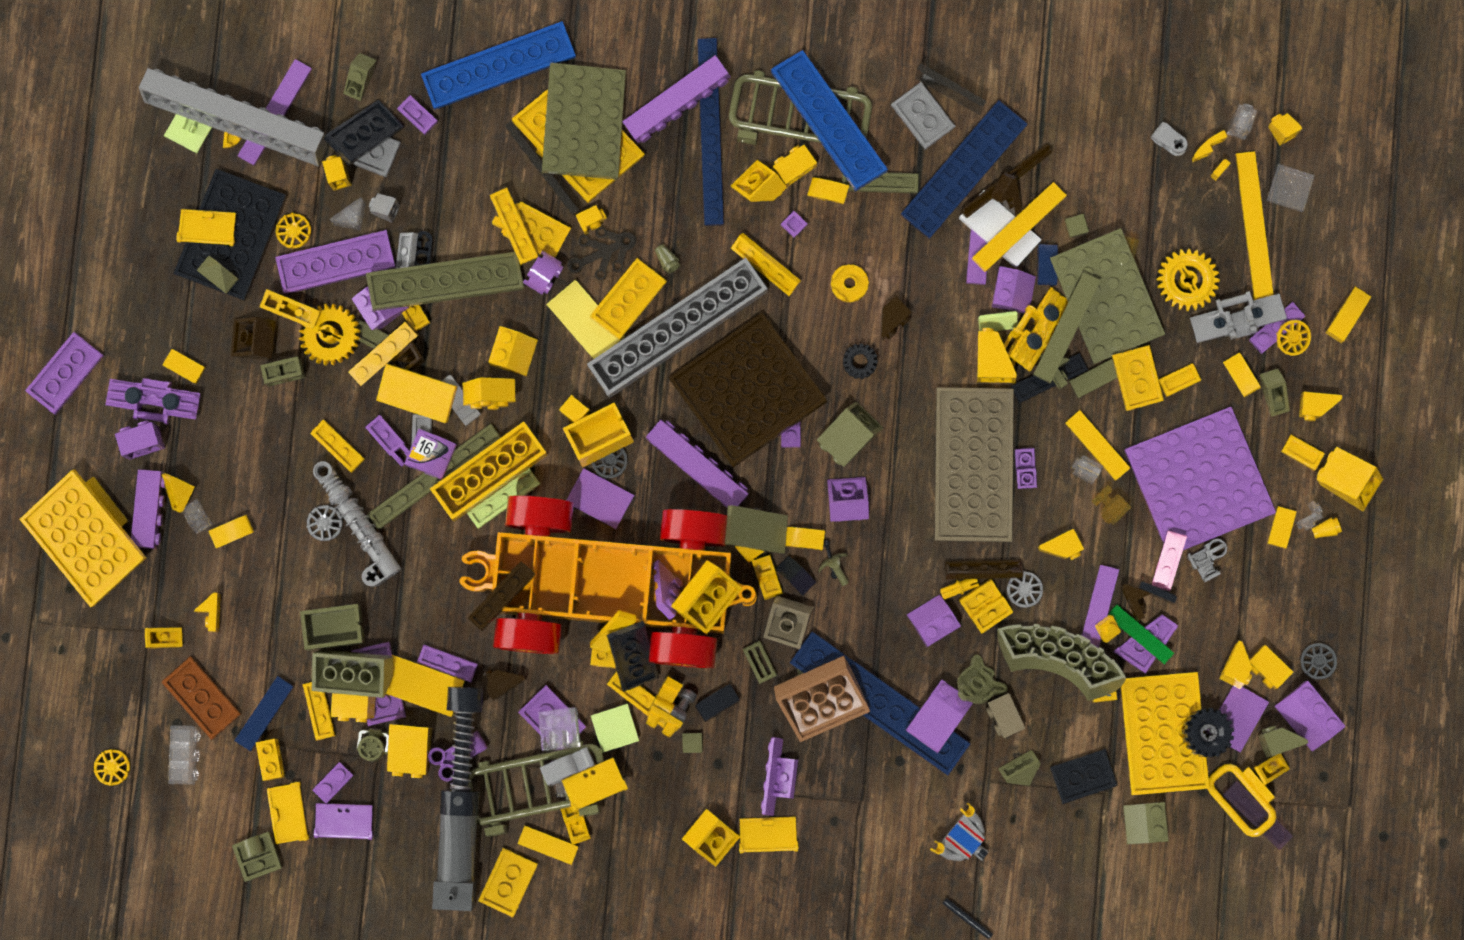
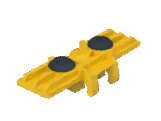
[1009,287,1068,372]

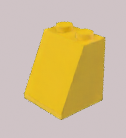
[977,328,1016,383]
[1317,447,1383,512]
[387,724,432,779]

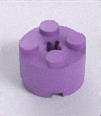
[523,250,563,295]

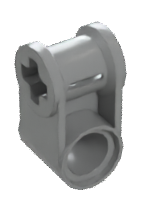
[1151,122,1187,156]

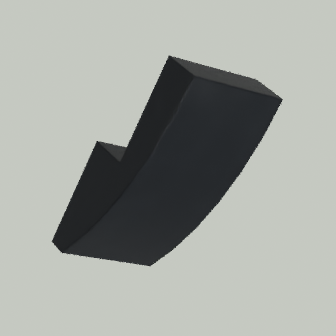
[695,684,740,722]

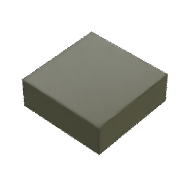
[1065,214,1089,238]
[682,733,702,753]

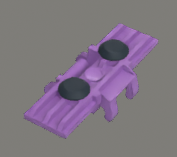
[105,378,201,425]

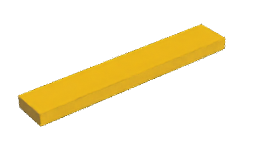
[972,182,1067,272]

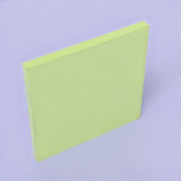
[164,114,212,153]
[591,704,639,753]

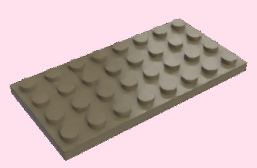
[935,388,1014,542]

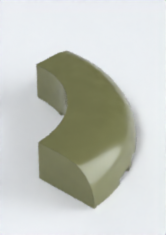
[997,624,1126,701]

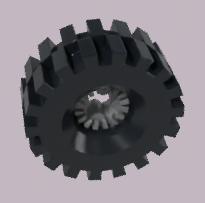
[1182,708,1234,758]

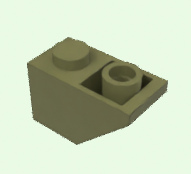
[343,53,377,101]

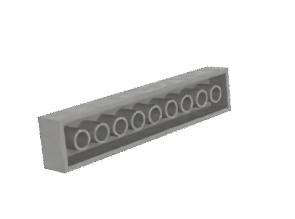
[139,68,328,167]
[587,258,767,398]

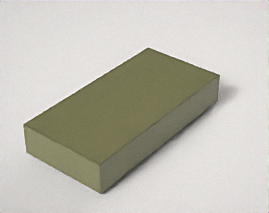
[355,319,389,349]

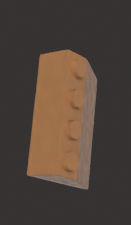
[774,656,870,742]

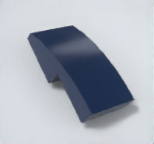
[1037,244,1058,286]

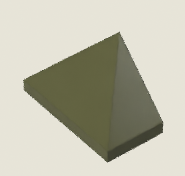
[197,256,239,294]
[998,750,1041,786]

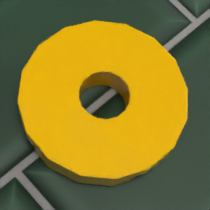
[831,265,869,303]

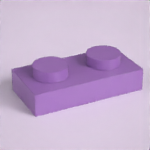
[397,95,438,135]
[312,762,354,804]

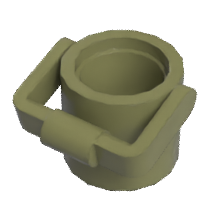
[357,728,389,762]

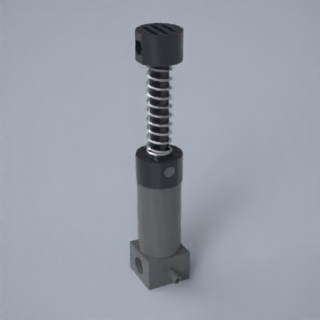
[432,687,484,911]

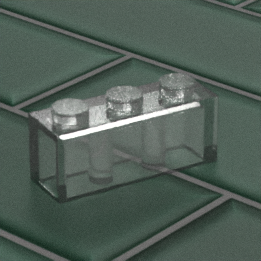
[168,726,200,785]

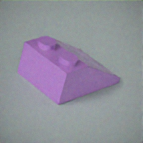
[906,680,973,753]

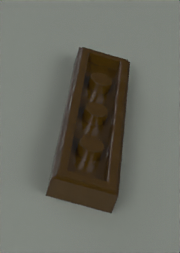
[945,560,1023,580]
[468,561,536,632]

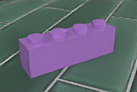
[131,470,166,549]

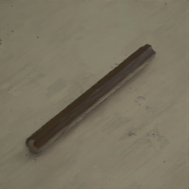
[961,144,1053,218]

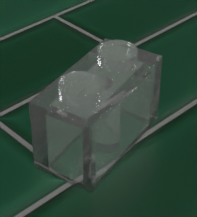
[1227,104,1257,140]

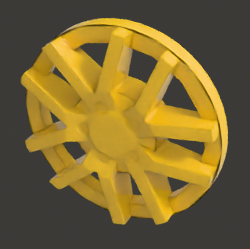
[276,213,311,249]
[1276,320,1311,356]
[94,749,130,786]

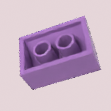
[1275,681,1345,751]

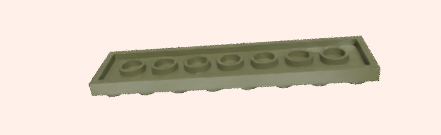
[366,252,524,311]

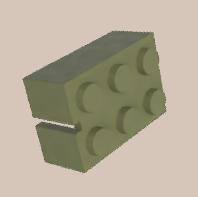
[300,604,365,651]

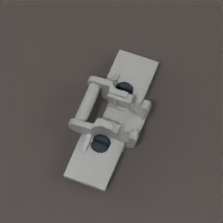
[1190,291,1287,343]

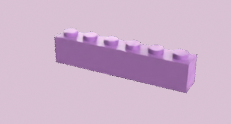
[622,55,731,143]
[646,420,748,508]

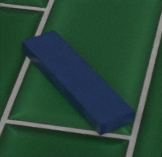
[234,676,294,751]

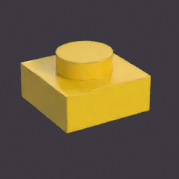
[1095,615,1121,643]

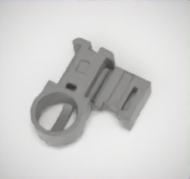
[1187,539,1227,582]

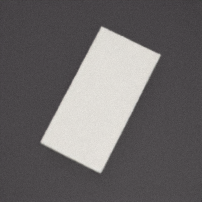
[959,190,1042,268]

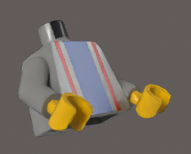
[930,803,989,861]

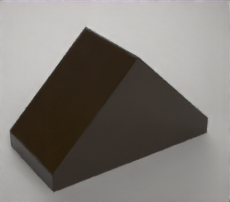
[390,342,425,371]

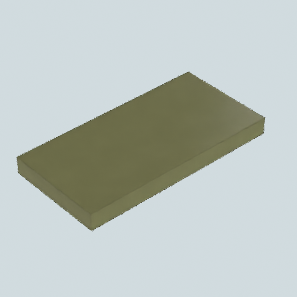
[725,505,788,554]

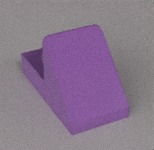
[781,422,800,448]

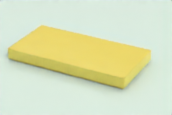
[546,280,625,359]

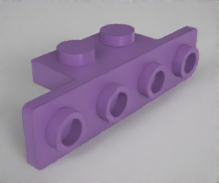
[761,737,798,816]

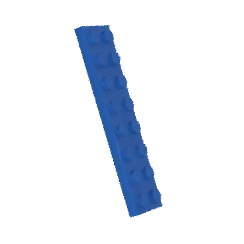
[421,21,576,110]
[771,50,888,191]

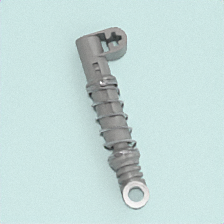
[313,462,402,587]

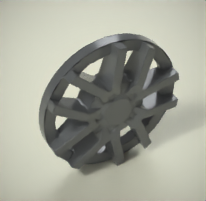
[592,448,628,479]
[1300,643,1337,680]

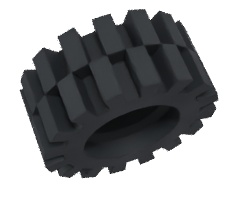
[843,343,878,380]

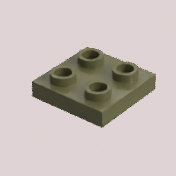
[232,832,282,882]

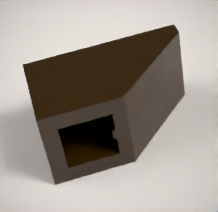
[881,296,912,341]

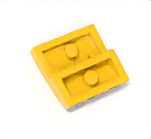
[958,579,1013,634]

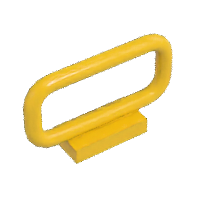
[1207,764,1276,837]

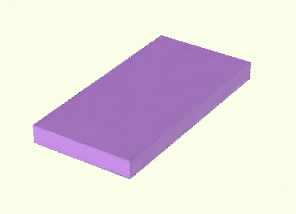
[25,332,104,415]
[352,642,406,726]

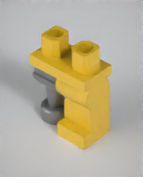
[646,676,697,737]

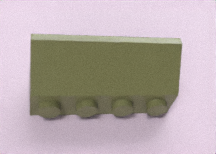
[312,649,393,698]

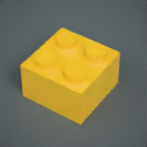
[463,377,515,410]

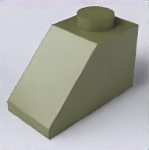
[1260,369,1290,417]

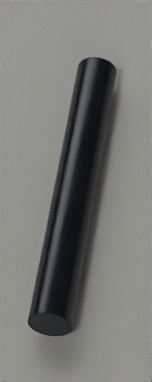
[942,898,993,940]

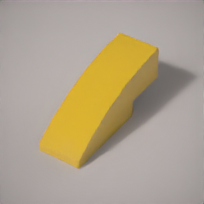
[1325,287,1371,343]

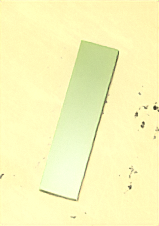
[467,469,541,529]

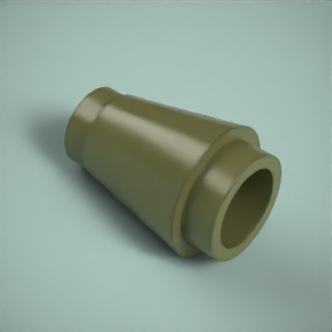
[655,244,680,273]

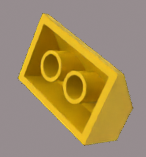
[671,560,742,635]

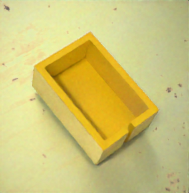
[563,403,634,468]

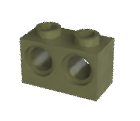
[260,356,305,387]

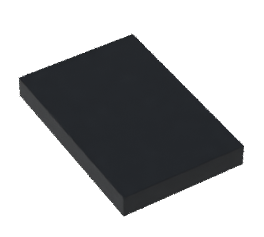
[1050,749,1118,804]

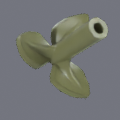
[818,553,849,586]

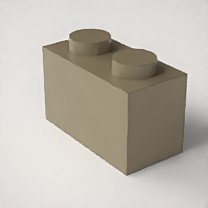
[985,693,1025,738]

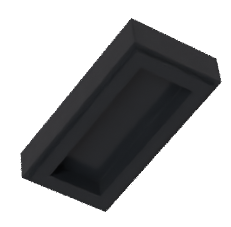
[1137,581,1177,604]

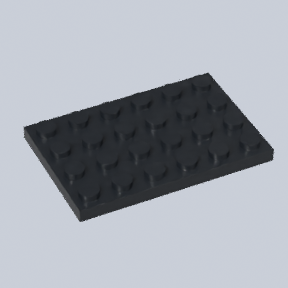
[173,169,287,301]

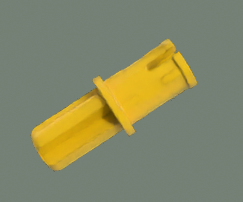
[940,579,979,599]

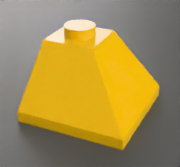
[731,160,787,202]

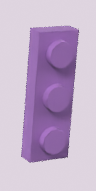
[1249,302,1305,354]

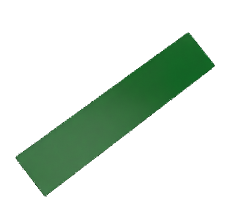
[1107,605,1174,665]

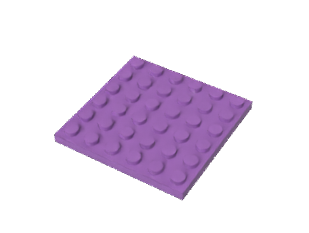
[1124,407,1276,550]

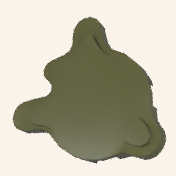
[957,655,1007,704]

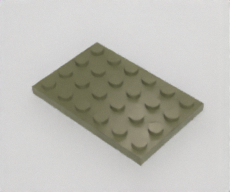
[541,63,626,180]
[1050,228,1165,364]

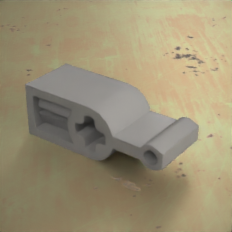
[442,375,481,426]
[540,747,595,787]

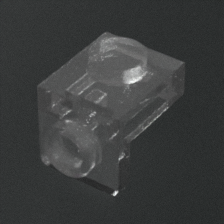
[183,499,213,534]
[1296,501,1323,530]

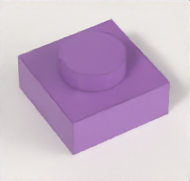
[781,211,808,238]

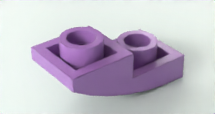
[1014,448,1037,489]

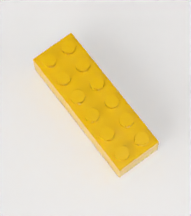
[430,422,548,522]

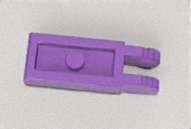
[365,415,409,467]

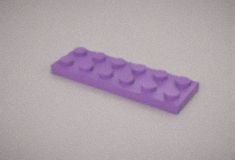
[275,230,396,295]

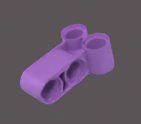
[428,731,488,782]

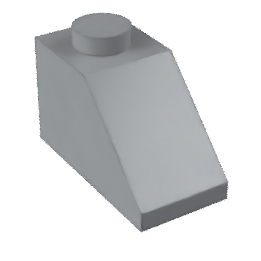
[369,193,400,223]

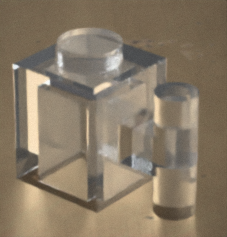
[1072,455,1103,484]

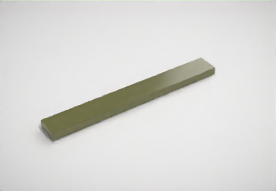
[367,424,501,530]

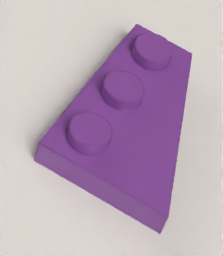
[653,560,684,620]
[1113,615,1178,674]

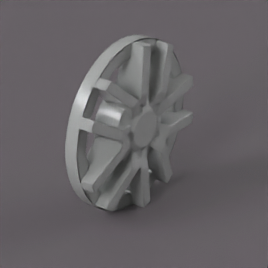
[307,505,343,541]
[1007,571,1043,608]

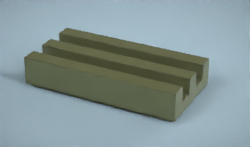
[743,641,777,684]

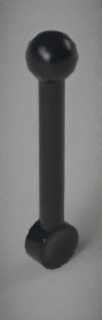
[823,540,837,579]

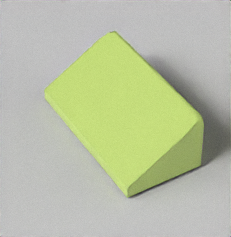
[978,311,1017,331]

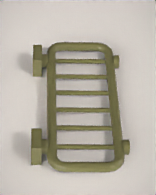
[729,71,872,145]
[468,741,604,837]

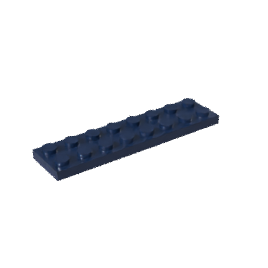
[901,100,1028,239]

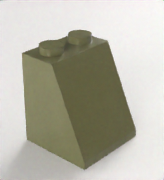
[817,402,884,467]

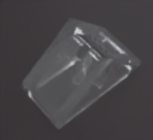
[330,197,365,230]

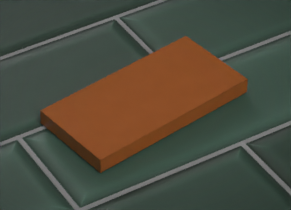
[162,656,241,740]

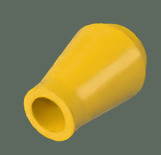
[1312,517,1342,539]

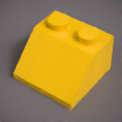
[488,326,538,377]
[682,809,740,867]

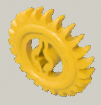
[1156,249,1220,311]
[299,304,360,366]

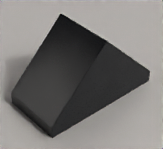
[775,556,816,596]

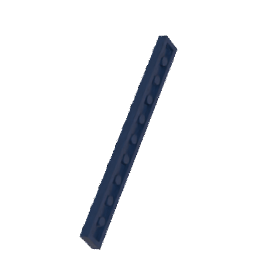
[698,38,723,226]

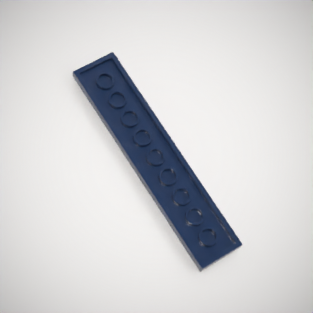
[790,632,970,776]

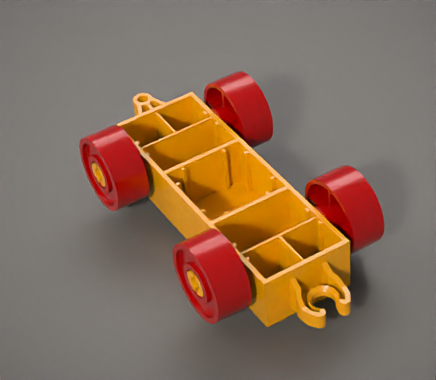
[460,496,757,668]

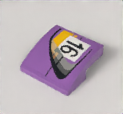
[404,429,457,480]

